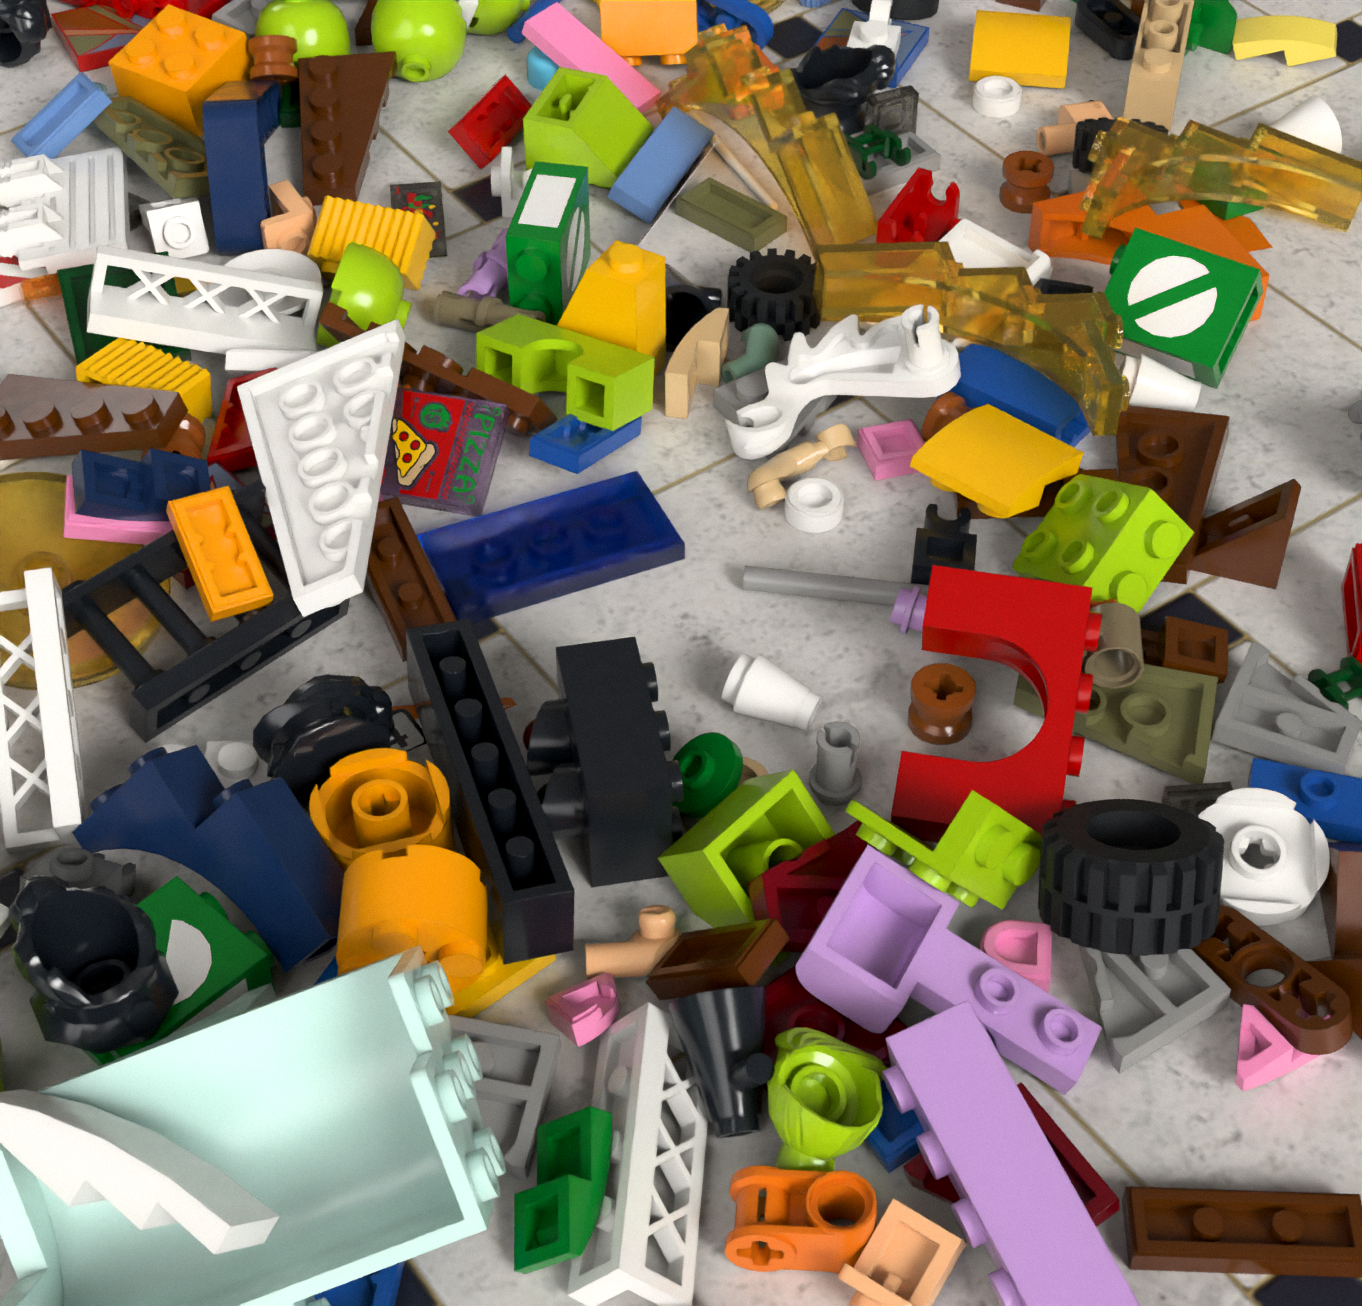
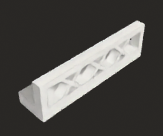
[87,244,323,355]
[0,567,89,853]
[567,1002,708,1306]

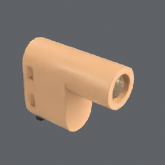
[1037,100,1114,156]

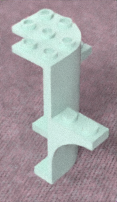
[0,945,506,1306]

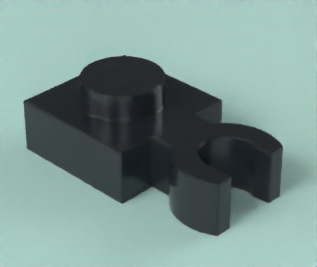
[910,504,977,585]

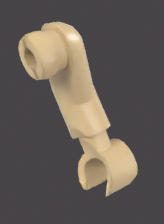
[747,424,857,510]

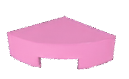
[545,973,621,1047]

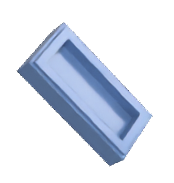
[11,72,112,159]

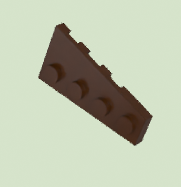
[298,51,398,206]
[318,302,558,437]
[0,374,188,460]
[1114,404,1230,585]

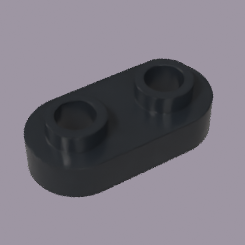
[1075,0,1141,61]

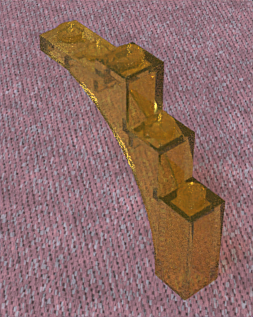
[655,24,877,260]
[1079,116,1362,240]
[813,241,1130,436]

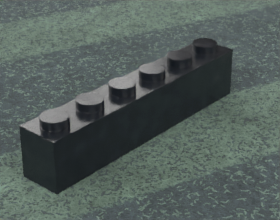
[406,619,574,965]

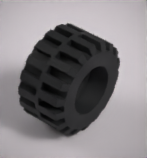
[1038,799,1224,956]

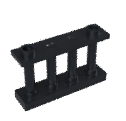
[61,479,350,743]

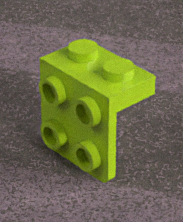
[1012,474,1194,614]
[844,790,1042,910]

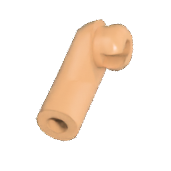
[585,905,680,979]

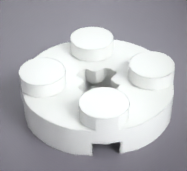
[1198,788,1330,926]

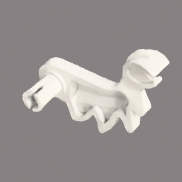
[725,304,961,460]

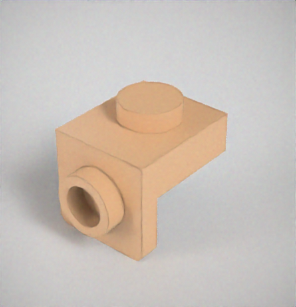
[260,180,317,258]
[837,1198,966,1306]

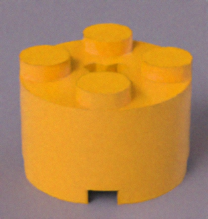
[309,748,456,873]
[336,844,488,994]

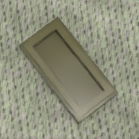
[676,177,787,252]

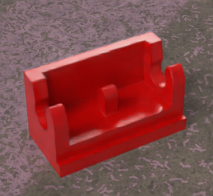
[874,167,962,277]

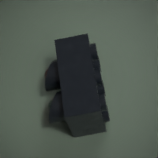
[522,637,684,888]

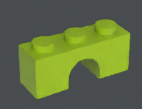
[476,314,655,431]

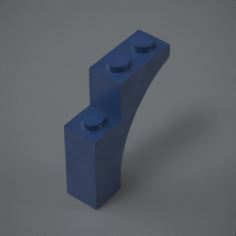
[72,745,345,973]

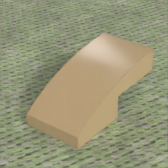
[665,307,729,419]

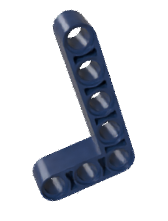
[203,79,281,256]

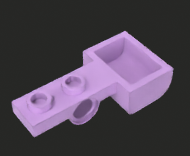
[795,845,1102,1095]

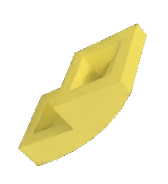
[1232,15,1337,67]

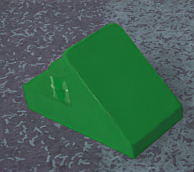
[1184,0,1237,57]

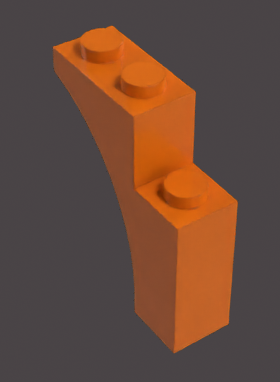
[1028,181,1270,322]

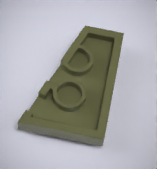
[1013,664,1218,788]

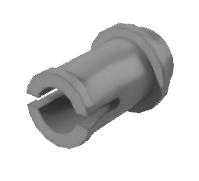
[809,721,862,806]

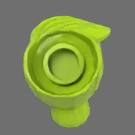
[768,1027,888,1172]

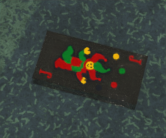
[390,181,447,258]

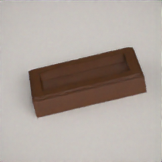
[646,919,790,1000]

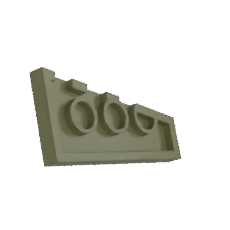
[92,96,210,199]

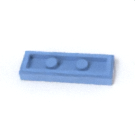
[607,106,715,224]

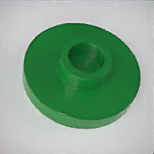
[672,732,743,818]

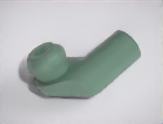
[721,322,780,384]

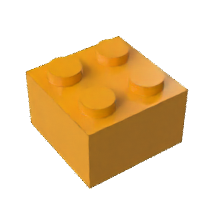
[108,4,254,137]

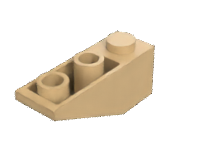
[1123,0,1194,131]

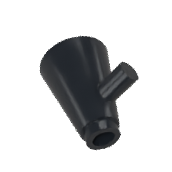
[665,263,722,353]
[667,986,774,1138]

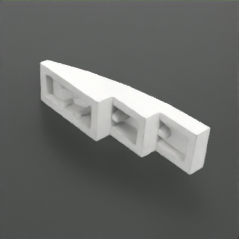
[0,1089,280,1255]

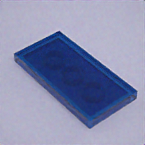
[416,471,685,624]

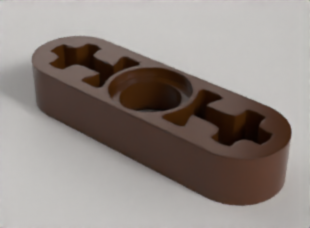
[1191,905,1353,1055]

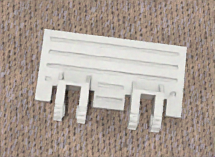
[0,147,131,276]

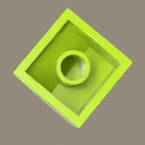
[658,769,835,966]

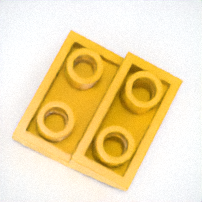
[969,10,1071,89]
[910,404,1084,519]

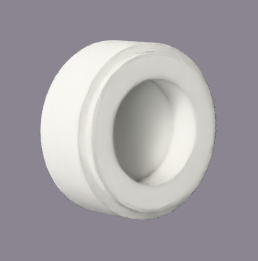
[972,76,1022,118]
[784,478,844,533]

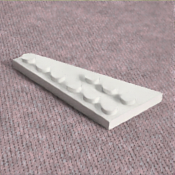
[237,319,406,617]

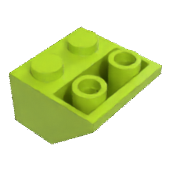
[523,67,654,188]

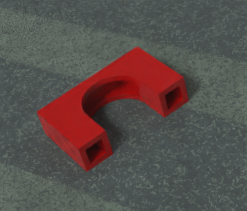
[891,565,1102,853]

